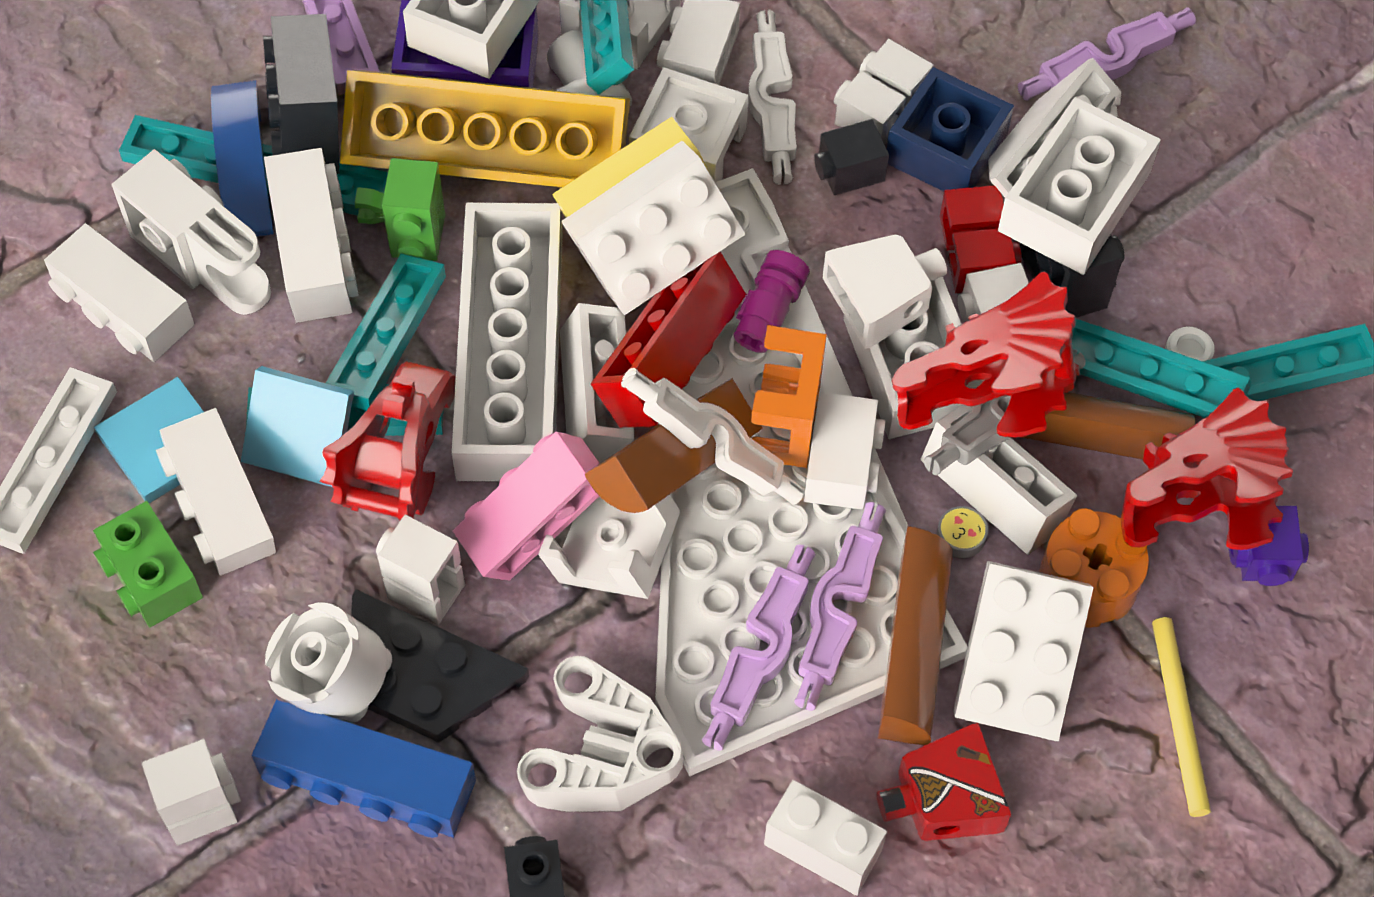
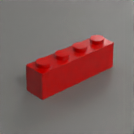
[591,251,747,428]

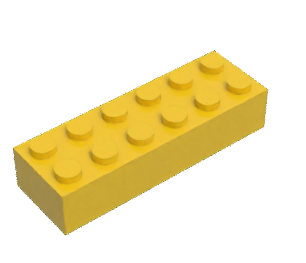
[340,70,630,187]

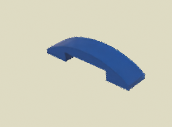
[211,80,274,237]

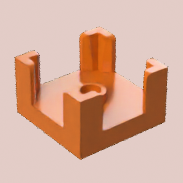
[751,325,827,468]

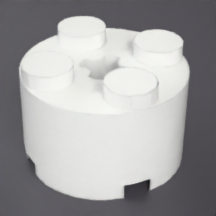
[265,602,392,723]

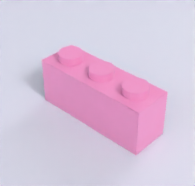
[453,431,600,581]

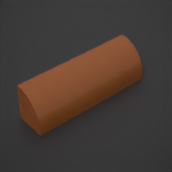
[584,378,763,513]
[1004,392,1195,460]
[878,526,953,746]

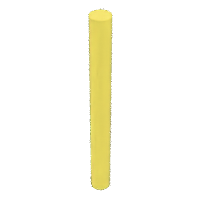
[1152,617,1211,817]

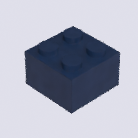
[887,67,1014,192]

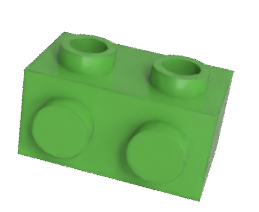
[93,501,203,628]

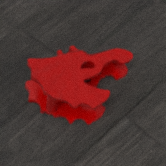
[892,272,1080,438]
[319,361,456,521]
[1121,387,1293,550]

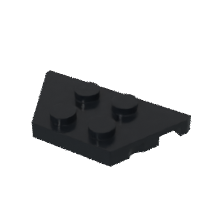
[351,589,529,743]

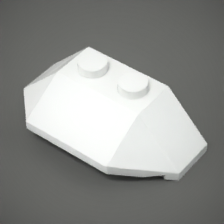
[988,58,1121,198]

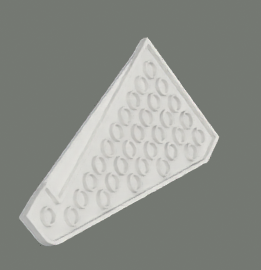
[655,168,968,776]

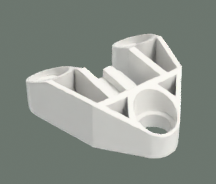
[517,656,684,812]

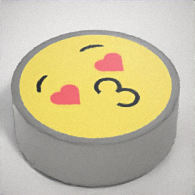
[937,506,988,558]

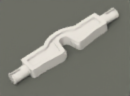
[748,10,797,185]
[621,368,805,505]

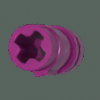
[734,250,810,353]

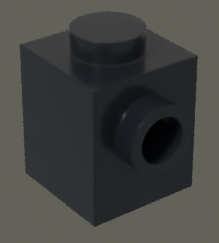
[814,119,889,196]
[504,836,565,897]

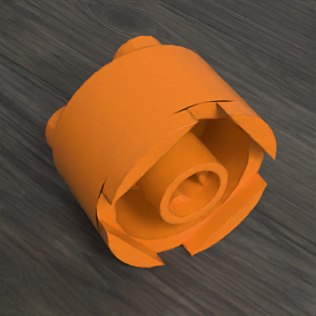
[1039,508,1149,628]

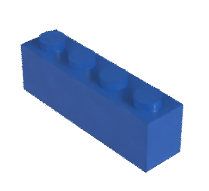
[251,699,476,838]

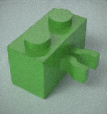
[354,158,445,261]

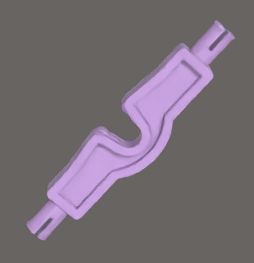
[1018,8,1196,100]
[794,502,886,711]
[702,545,816,751]

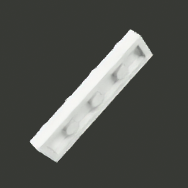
[0,367,117,554]

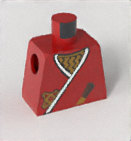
[876,723,1011,841]

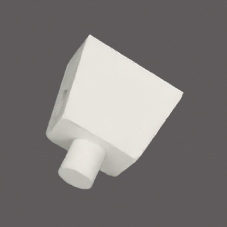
[823,234,947,349]

